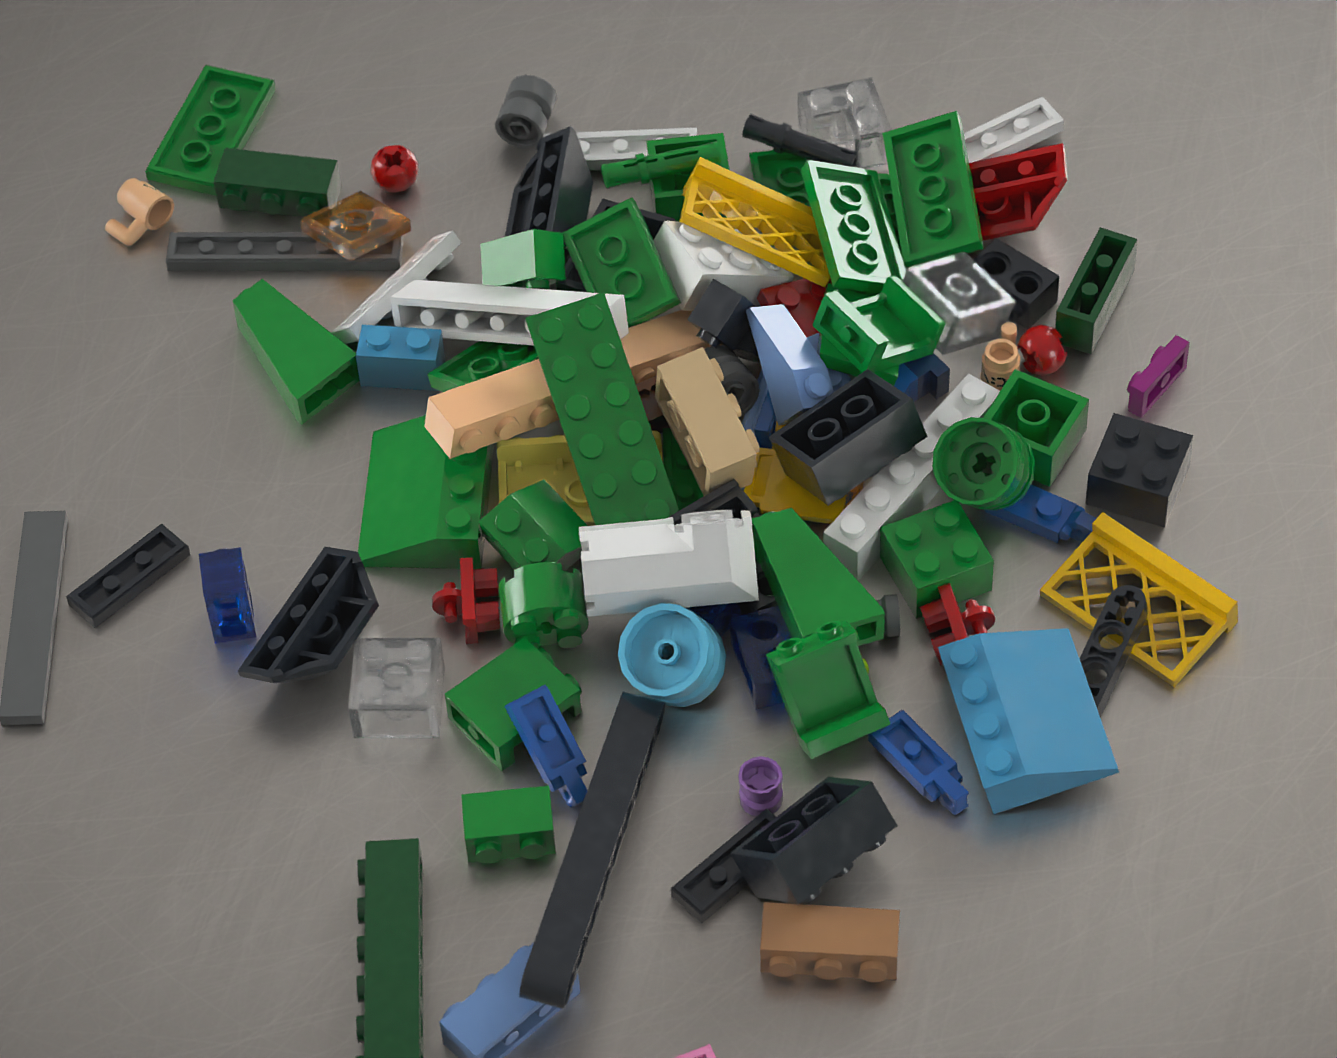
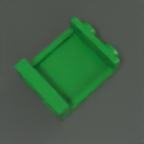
[812,275,945,373]
[766,621,891,759]
[444,637,582,771]

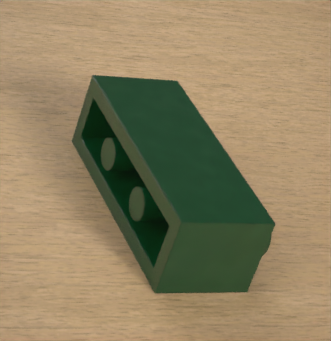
[214,148,341,220]
[1055,227,1137,355]

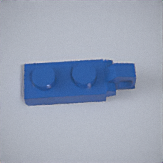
[985,485,1096,543]
[504,685,587,808]
[868,710,969,816]

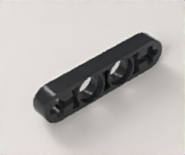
[1079,585,1148,718]

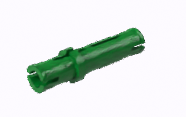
[601,141,721,189]

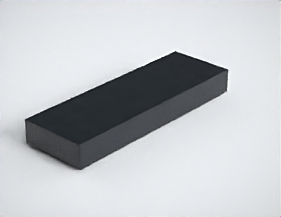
[66,523,191,628]
[670,808,776,923]

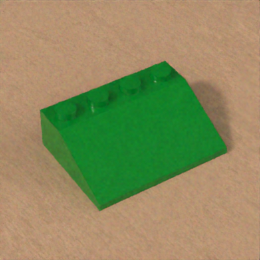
[358,415,494,569]

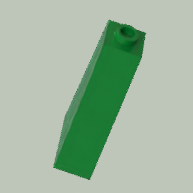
[232,279,360,425]
[751,508,885,646]

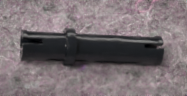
[742,114,859,167]

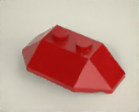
[969,143,1067,241]

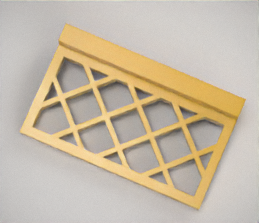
[679,157,830,287]
[1040,512,1238,687]

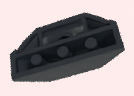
[505,126,593,248]
[237,546,379,683]

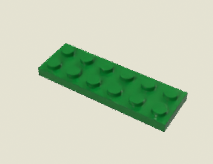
[525,292,679,525]

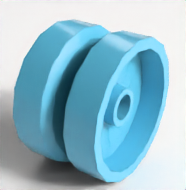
[618,603,726,707]

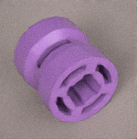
[738,756,783,817]

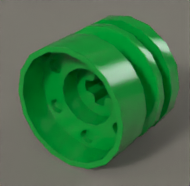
[932,417,1035,511]

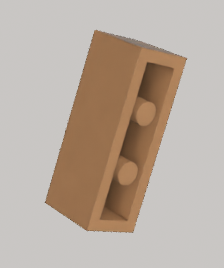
[760,902,900,982]

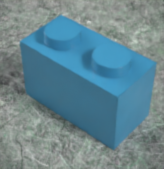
[356,325,446,391]

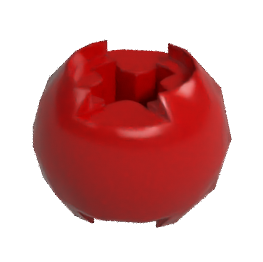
[370,145,419,193]
[1017,324,1068,376]

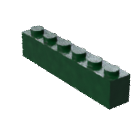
[356,838,424,1058]

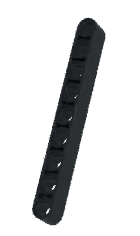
[519,691,665,1009]

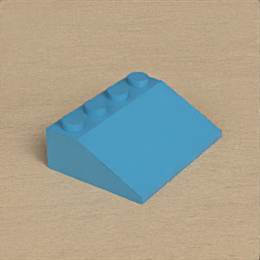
[938,628,1120,814]

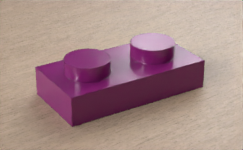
[1127,335,1190,418]

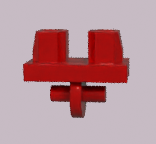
[432,557,501,644]
[920,583,996,666]

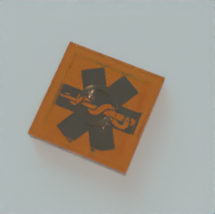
[300,190,411,261]

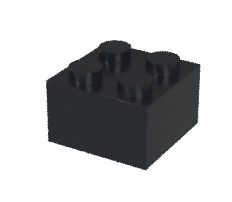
[1085,413,1193,527]

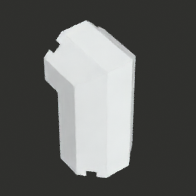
[579,510,759,617]

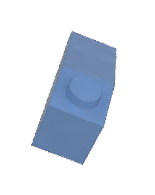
[746,304,834,425]

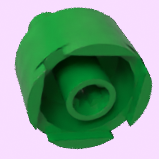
[499,562,589,648]

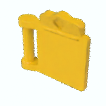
[744,422,847,524]

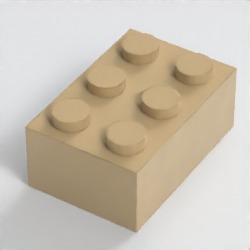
[655,347,760,496]

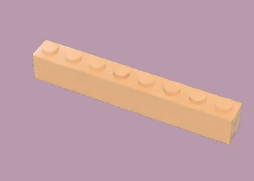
[424,310,720,459]

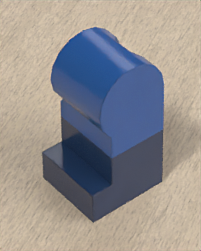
[894,353,950,402]

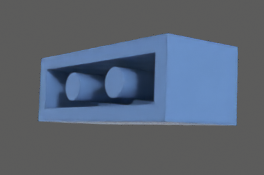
[439,942,580,1058]

